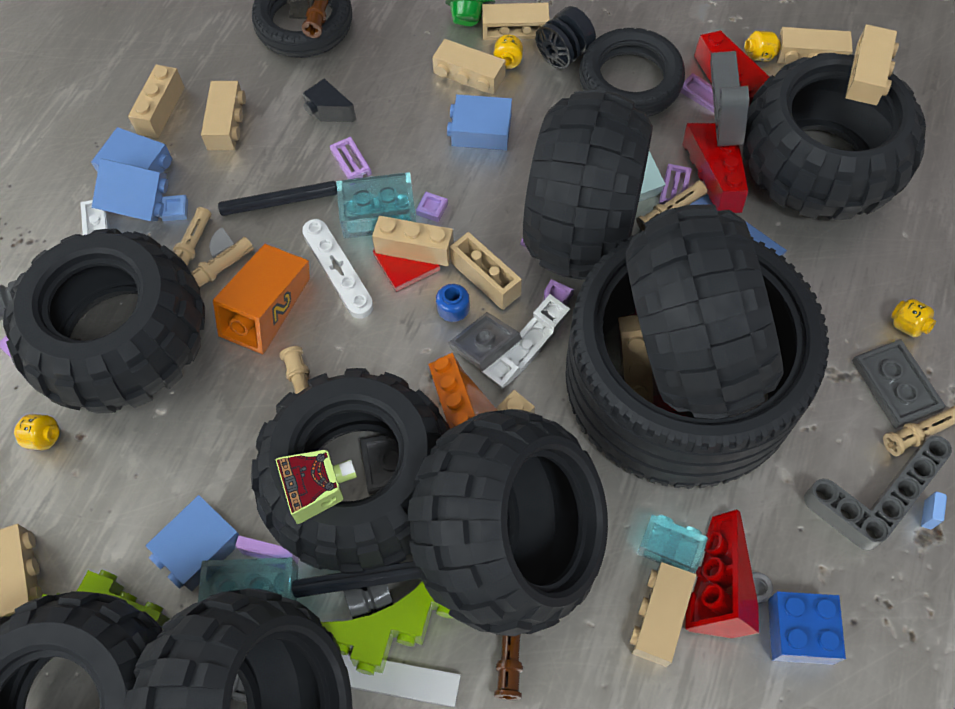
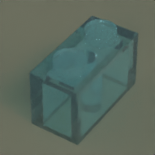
[637,515,708,574]

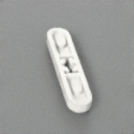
[302,219,374,319]

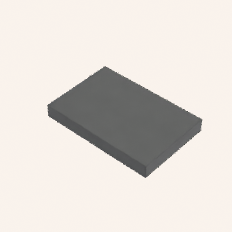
[852,339,946,429]

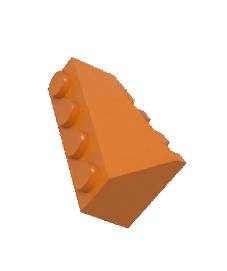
[428,352,498,429]

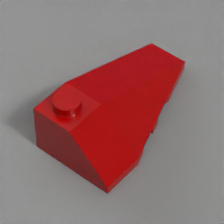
[685,509,759,638]

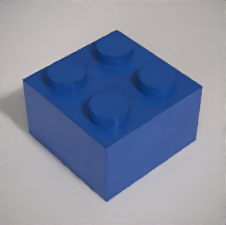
[768,591,846,665]

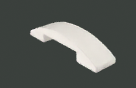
[482,294,570,389]

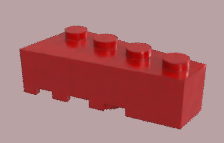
[694,30,770,106]
[682,123,748,213]

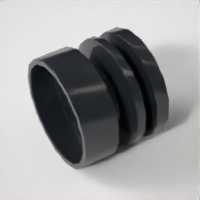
[535,6,596,69]

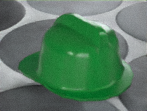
[445,0,495,27]

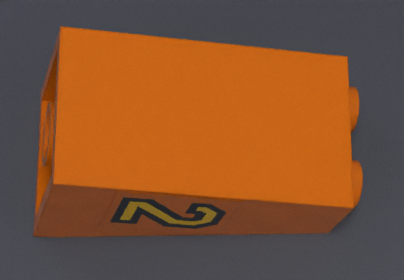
[213,244,310,355]

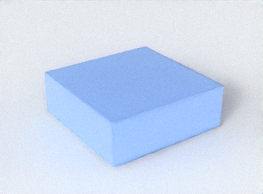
[161,195,188,221]
[921,491,947,530]

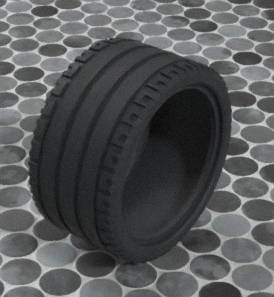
[565,232,829,489]

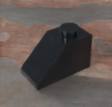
[303,78,356,122]

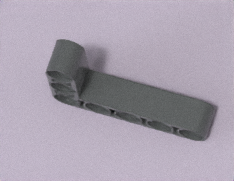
[710,51,749,147]
[804,436,952,550]

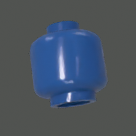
[436,284,470,322]

